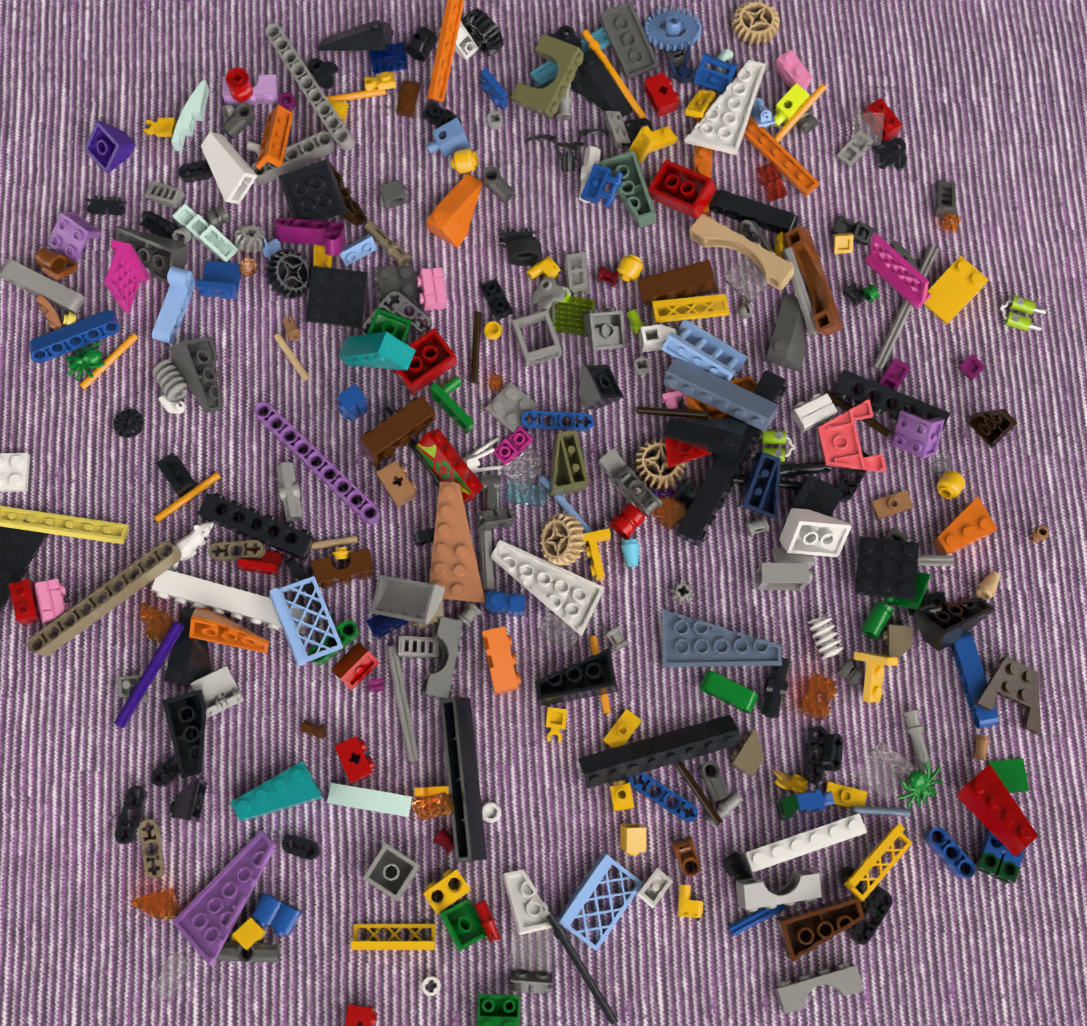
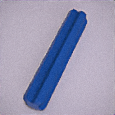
[729,904,785,936]

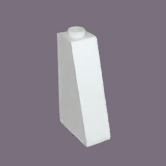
[201,132,257,204]

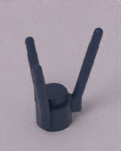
[669,44,698,84]

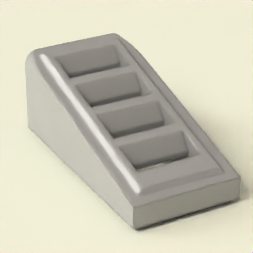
[144,181,185,210]
[398,636,439,658]

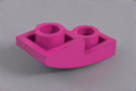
[493,426,534,465]

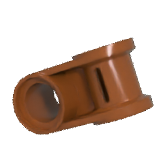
[671,836,700,877]

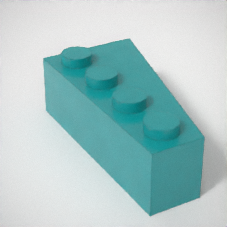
[338,332,416,370]
[230,761,324,822]

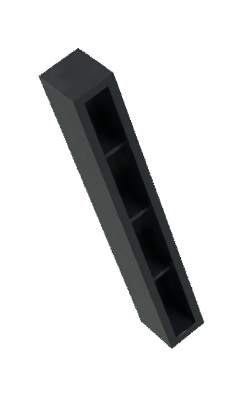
[440,697,487,863]
[578,714,740,789]

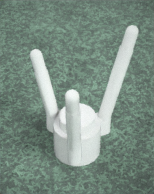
[462,437,506,474]

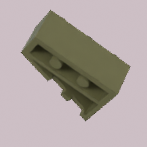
[548,430,590,497]

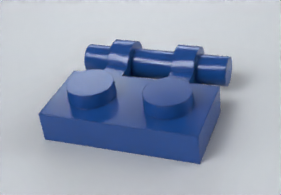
[580,164,623,208]

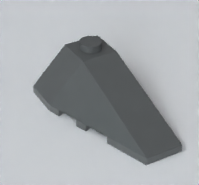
[115,226,188,284]
[764,294,805,372]
[169,337,222,413]

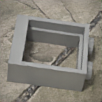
[512,310,562,367]
[756,563,812,591]

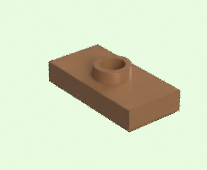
[871,490,914,520]

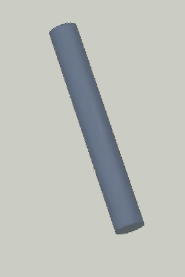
[851,805,911,817]

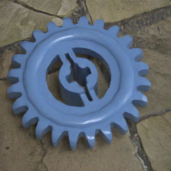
[644,6,702,51]

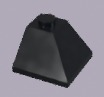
[578,365,624,410]
[170,778,208,822]

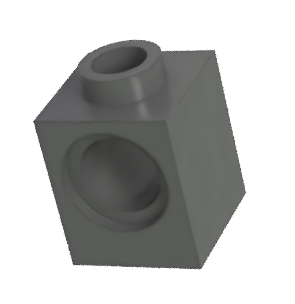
[379,180,408,210]

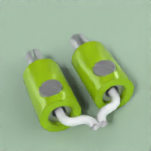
[1000,295,1047,332]
[750,430,795,463]

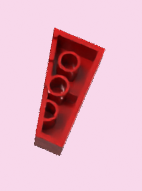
[956,764,1038,857]

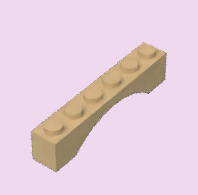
[689,214,794,291]

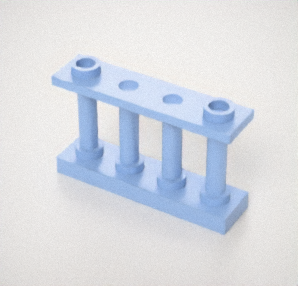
[662,320,748,382]

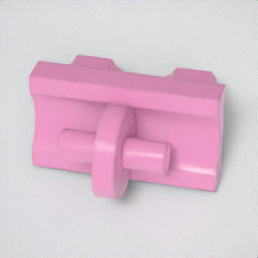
[661,387,688,409]

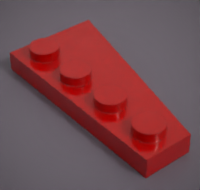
[665,437,743,469]

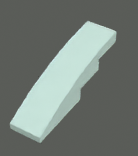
[171,80,209,152]
[172,204,239,262]
[327,783,412,817]

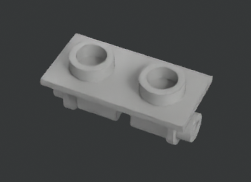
[604,111,631,149]

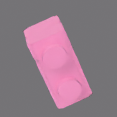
[774,50,812,89]
[416,268,447,311]
[34,579,69,625]

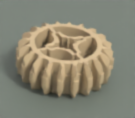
[732,0,780,46]
[634,439,685,489]
[539,513,586,565]

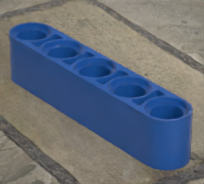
[28,310,120,363]
[950,631,999,729]

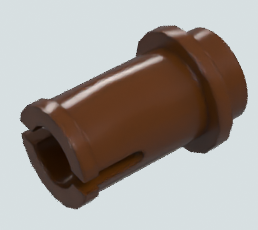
[300,720,327,740]

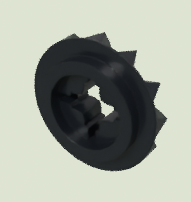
[113,408,144,438]

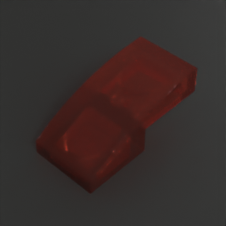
[756,162,788,202]

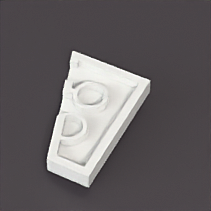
[502,870,552,935]

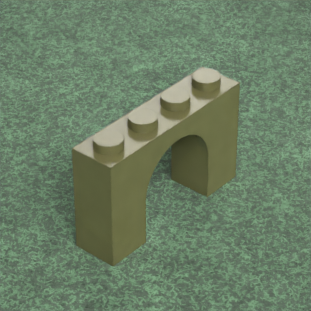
[511,34,584,119]

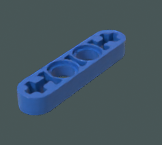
[520,410,594,432]
[628,773,698,822]

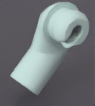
[716,49,733,74]

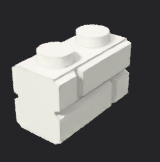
[791,393,838,433]

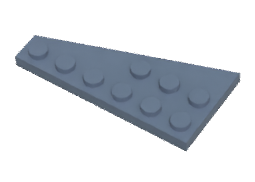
[662,609,782,668]

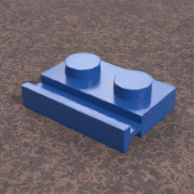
[480,68,508,110]

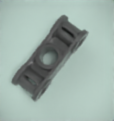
[611,464,663,518]

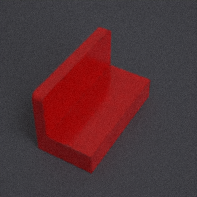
[237,547,283,577]
[331,643,380,691]

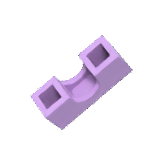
[222,74,279,106]

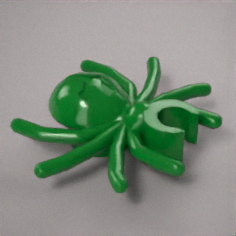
[65,342,105,380]
[898,762,943,808]

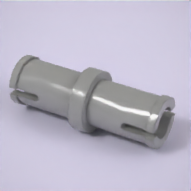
[706,791,744,827]

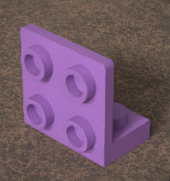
[47,212,102,263]
[892,410,944,459]

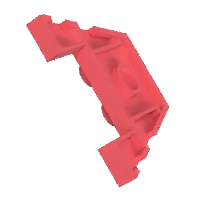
[817,399,887,473]

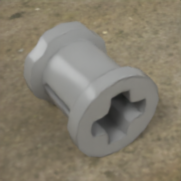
[745,516,769,537]
[456,602,482,628]
[604,626,629,652]

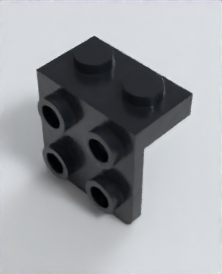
[790,474,843,517]

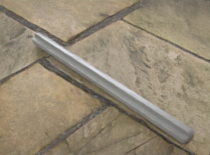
[873,245,939,371]

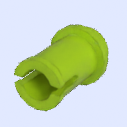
[626,309,646,334]

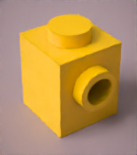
[609,780,634,812]
[620,823,646,856]

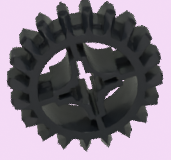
[462,8,504,56]
[264,249,311,299]

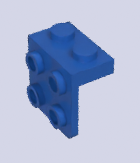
[196,261,242,299]

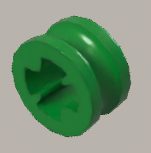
[862,284,880,303]

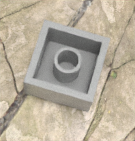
[363,843,421,902]

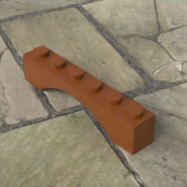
[784,225,844,336]

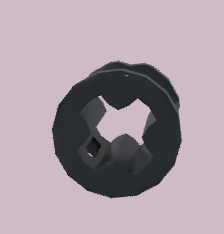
[842,282,867,307]

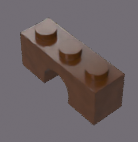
[311,548,375,589]

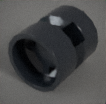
[405,27,437,62]

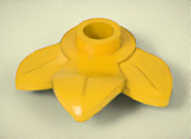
[772,770,808,794]

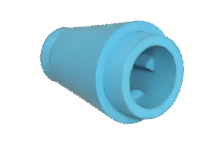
[621,539,640,567]

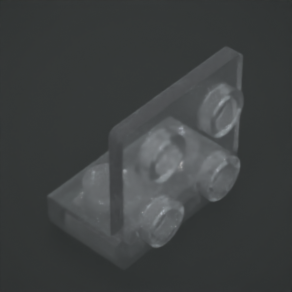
[855,742,915,800]

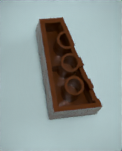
[638,259,719,306]
[360,395,436,470]
[775,895,865,963]

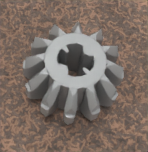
[234,223,265,254]

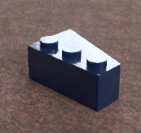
[738,452,780,519]

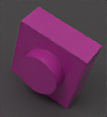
[958,354,986,381]

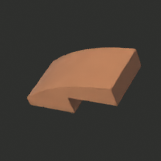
[36,294,65,330]

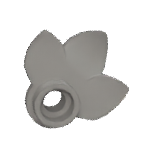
[532,277,565,311]

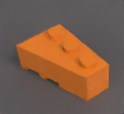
[932,496,997,555]
[482,626,521,695]

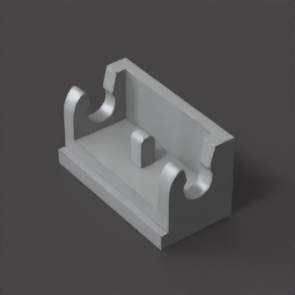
[566,252,591,295]

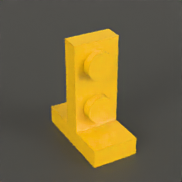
[629,126,678,163]
[583,528,611,581]
[853,652,898,703]

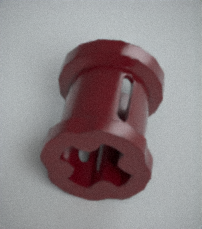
[597,266,619,287]
[432,828,454,855]

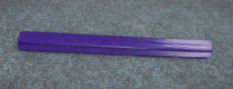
[114,621,184,728]

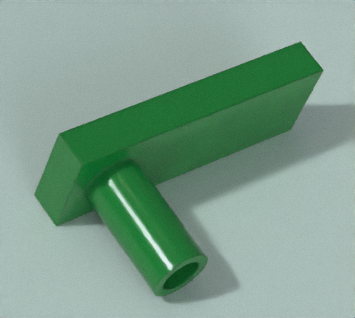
[429,375,474,434]

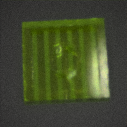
[554,295,595,337]

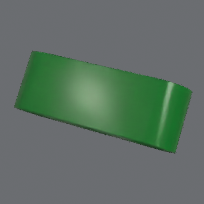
[308,620,359,666]
[699,670,759,714]

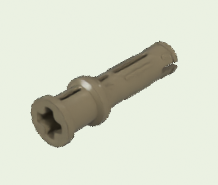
[364,221,411,267]

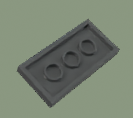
[598,1,659,80]

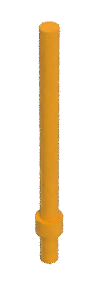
[582,29,646,119]

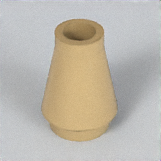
[976,571,1001,600]

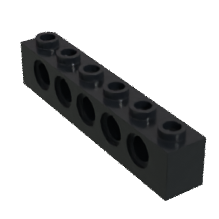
[834,370,950,433]
[197,493,315,561]

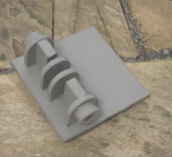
[190,665,244,718]

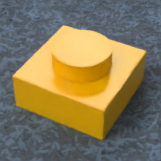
[833,233,854,254]

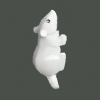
[168,522,214,571]

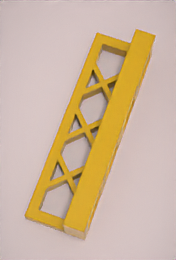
[651,294,729,323]
[843,823,913,902]
[351,924,436,950]

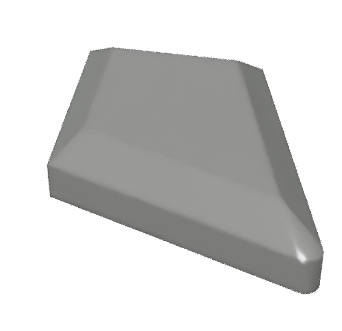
[118,675,149,703]

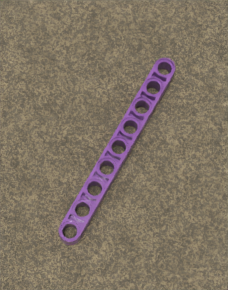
[254,402,380,525]

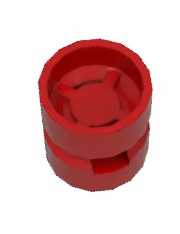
[225,67,253,102]
[609,503,646,539]

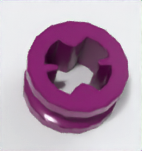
[278,92,296,111]
[366,678,386,693]

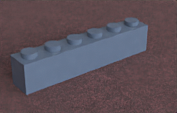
[663,358,778,431]

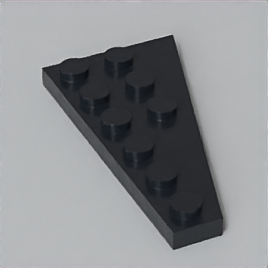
[0,526,49,611]

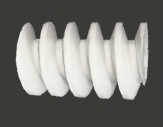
[807,616,843,660]

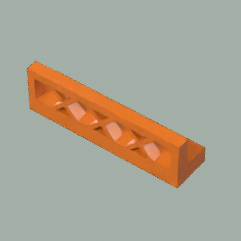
[255,104,294,169]

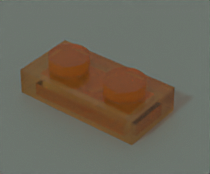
[411,792,455,821]

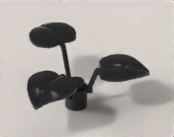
[524,128,609,171]

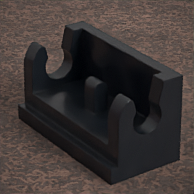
[155,453,197,498]

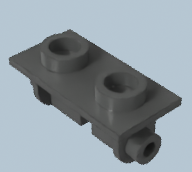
[476,507,518,531]
[510,969,552,994]

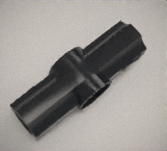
[761,657,791,719]

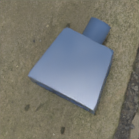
[426,117,471,157]

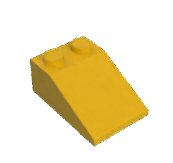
[923,256,989,325]

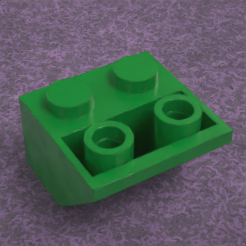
[477,994,520,1026]

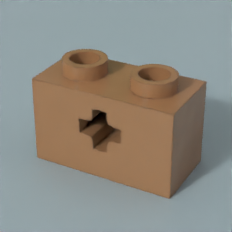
[376,461,418,509]

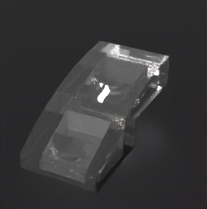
[151,951,191,1001]

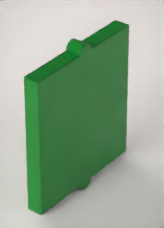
[988,758,1029,793]

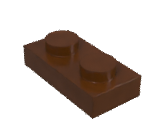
[396,80,421,118]

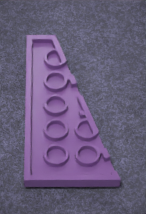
[172,831,276,966]

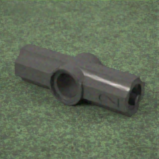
[216,942,281,963]

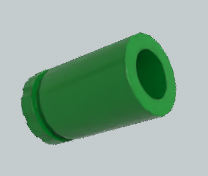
[860,601,894,639]

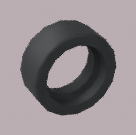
[507,238,542,266]

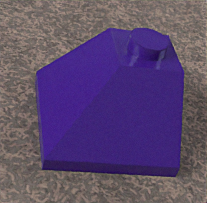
[84,121,136,173]

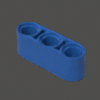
[924,827,976,878]

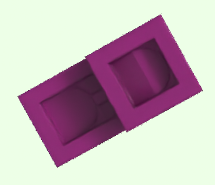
[878,358,911,399]

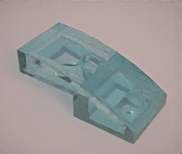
[505,482,548,507]

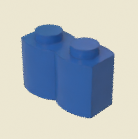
[485,591,526,617]
[252,893,302,937]

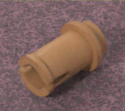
[282,316,301,341]
[1029,525,1049,543]
[974,735,991,761]

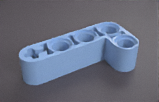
[152,266,195,344]

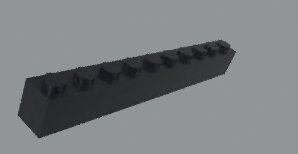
[676,370,787,547]

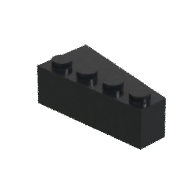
[535,648,618,706]

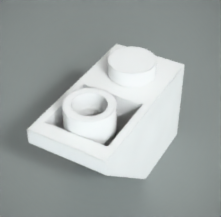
[438,21,479,60]
[639,324,677,352]

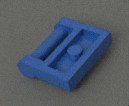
[693,52,738,94]

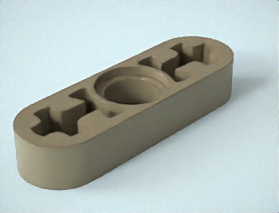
[208,540,266,562]
[139,819,165,879]

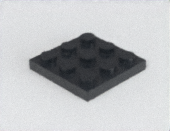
[279,159,347,221]
[306,266,368,328]
[854,536,919,601]

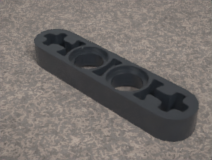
[285,556,335,622]

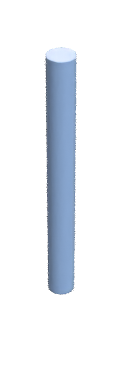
[539,475,593,533]

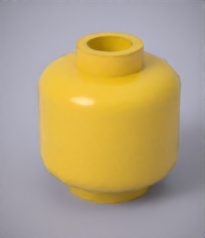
[451,148,479,174]
[616,254,644,283]
[936,471,966,499]

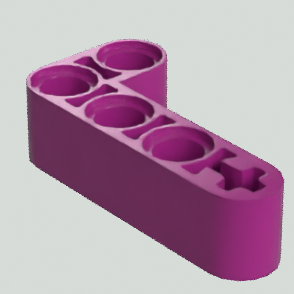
[274,218,346,256]

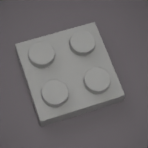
[485,382,538,434]

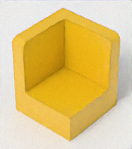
[232,918,265,950]

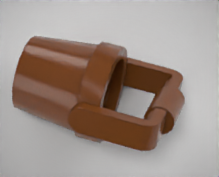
[35,248,78,280]

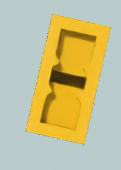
[423,868,471,914]

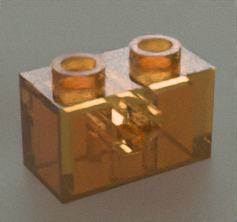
[798,673,838,721]

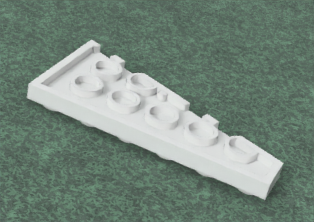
[685,60,766,155]
[491,540,605,636]

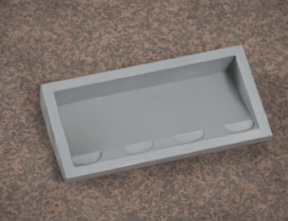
[370,575,445,624]

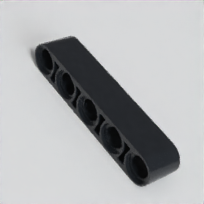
[709,190,799,236]

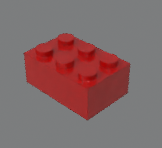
[648,159,716,219]
[392,328,457,395]

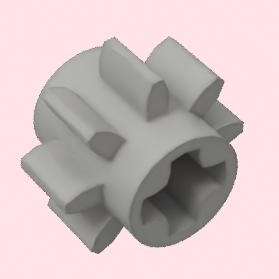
[670,580,695,605]

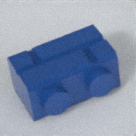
[336,384,369,422]

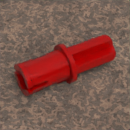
[475,900,501,943]

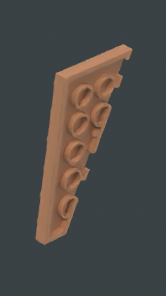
[429,482,486,603]

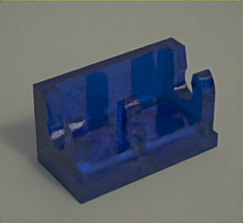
[369,42,408,74]
[366,615,411,640]

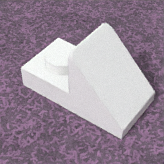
[637,868,673,908]

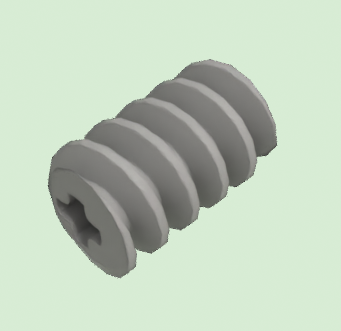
[152,359,188,402]

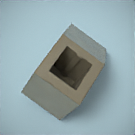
[881,624,913,667]
[730,730,764,778]

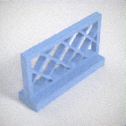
[269,576,343,667]
[557,853,644,951]

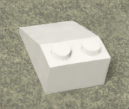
[779,508,852,557]

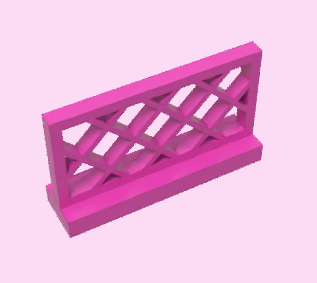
[865,233,931,309]
[104,240,149,313]

